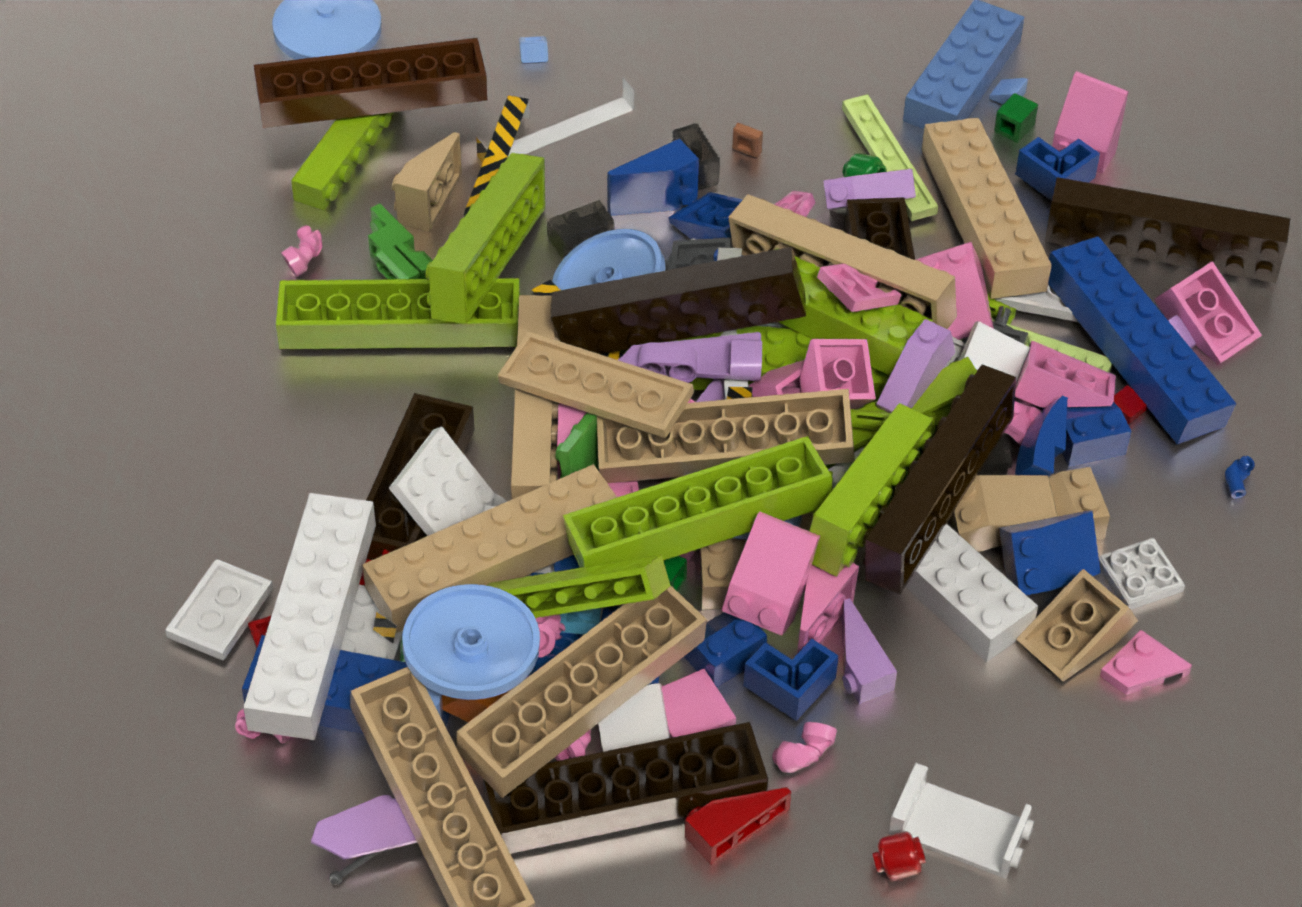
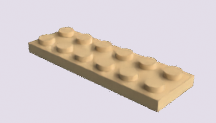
[498,331,694,438]

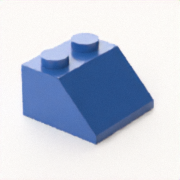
[684,612,767,687]

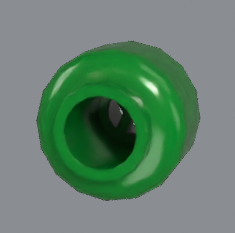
[842,153,887,177]

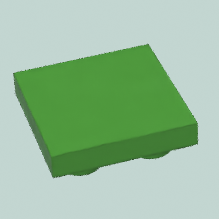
[556,413,599,478]

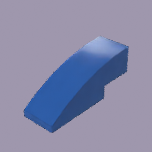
[1015,395,1068,477]

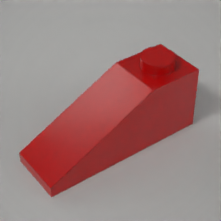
[684,787,792,865]

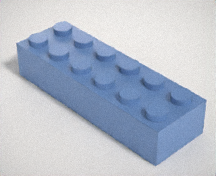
[903,0,1025,129]

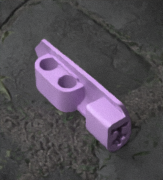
[618,332,762,383]
[311,795,417,860]

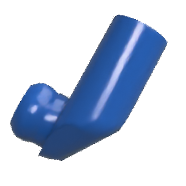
[1225,456,1255,499]

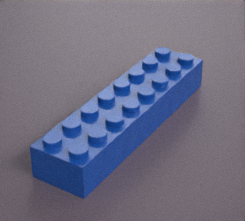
[1048,236,1237,445]

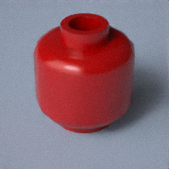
[872,831,926,881]

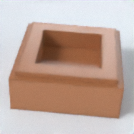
[732,123,763,158]

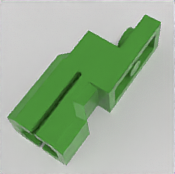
[368,203,433,279]

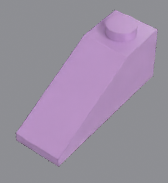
[823,169,916,210]
[876,319,956,413]
[842,598,897,704]

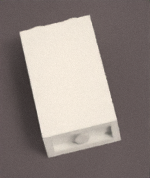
[889,763,1035,879]

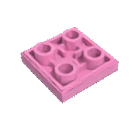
[662,669,736,738]

